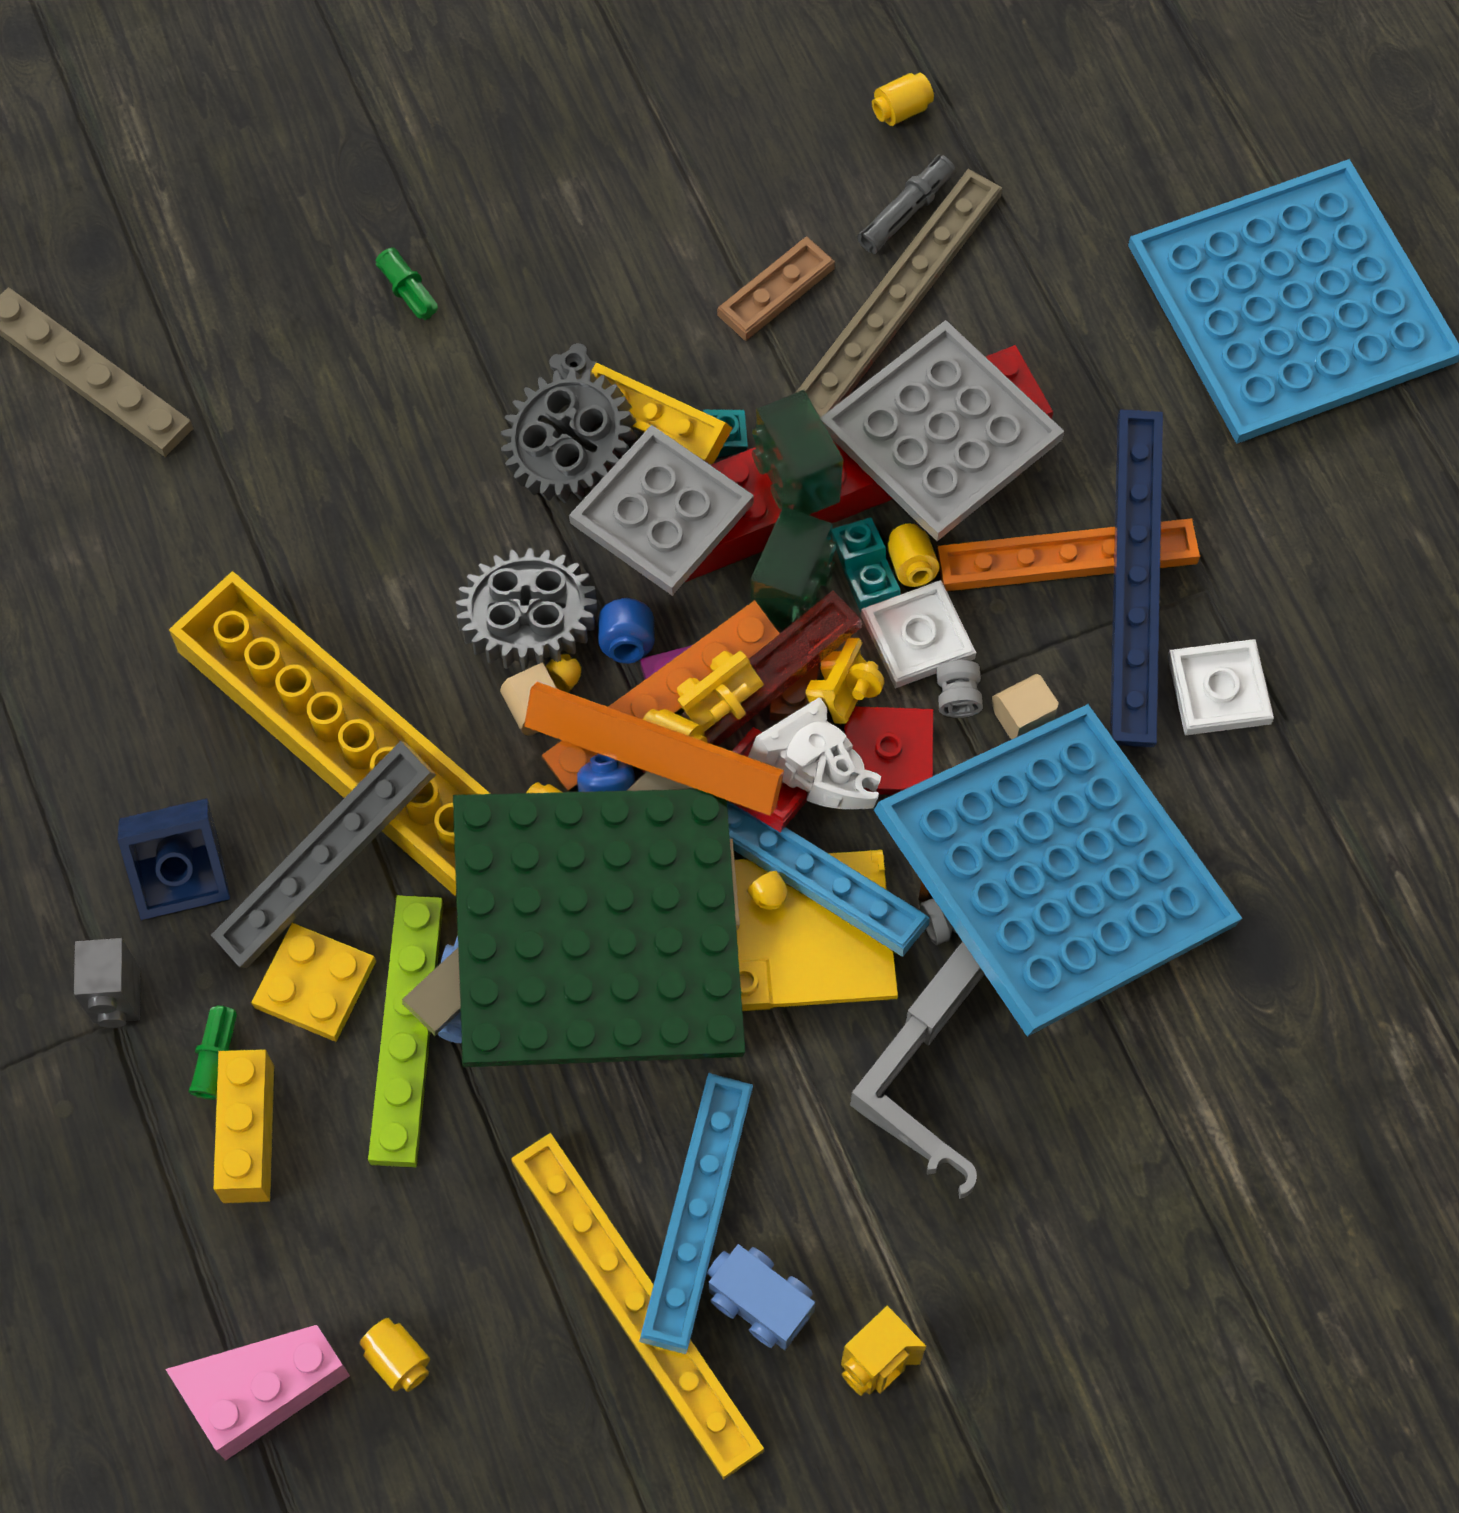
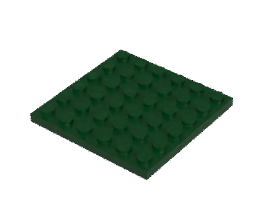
[453,789,745,1067]

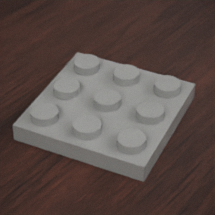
[569,425,754,596]

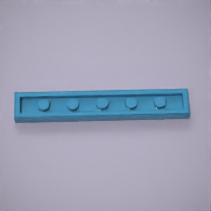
[727,801,930,957]
[639,1073,753,1354]

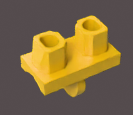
[806,638,885,724]
[677,650,764,731]

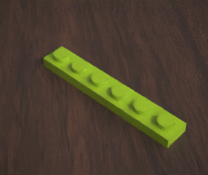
[368,895,443,1167]

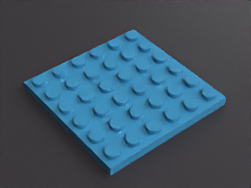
[1128,159,1459,444]
[874,704,1242,1037]

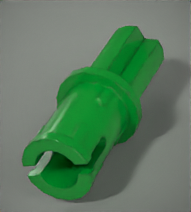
[375,247,438,320]
[188,1005,237,1100]

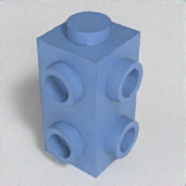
[707,1244,815,1350]

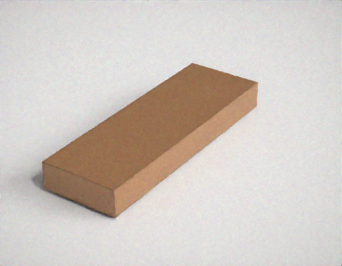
[717,236,835,341]

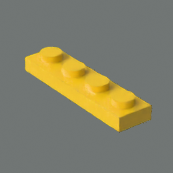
[592,363,733,465]

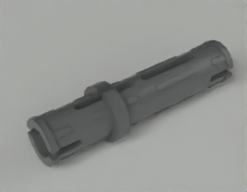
[857,155,956,254]

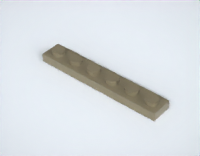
[0,287,194,457]

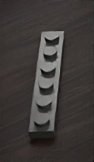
[211,741,436,969]

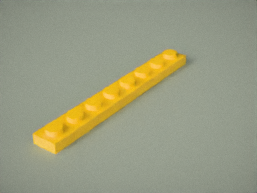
[511,1133,764,1480]

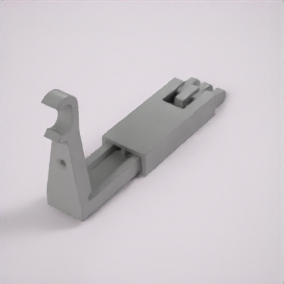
[850,941,984,1199]

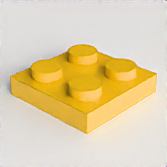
[251,923,376,1042]

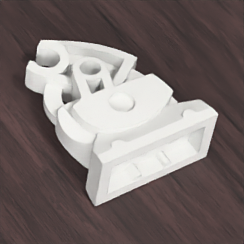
[748,697,881,809]

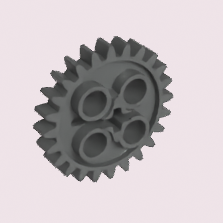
[501,368,637,503]
[456,548,598,670]

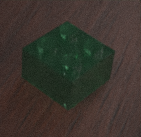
[752,390,843,521]
[750,506,837,635]

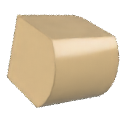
[500,662,557,735]
[992,674,1059,740]

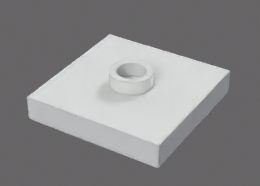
[861,580,976,688]
[1167,639,1274,735]

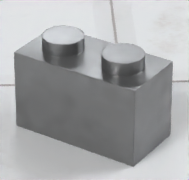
[74,938,140,1028]

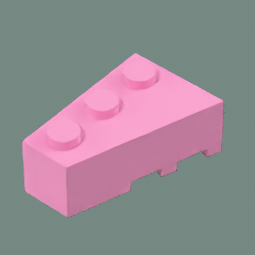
[165,1325,350,1460]

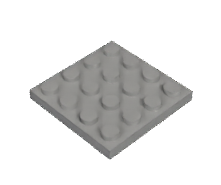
[819,320,1064,541]

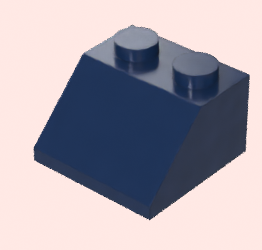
[117,798,230,920]

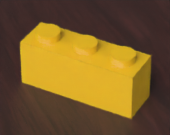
[213,1050,274,1203]

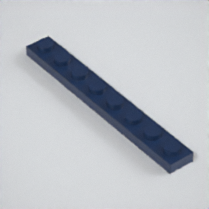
[1110,409,1163,747]

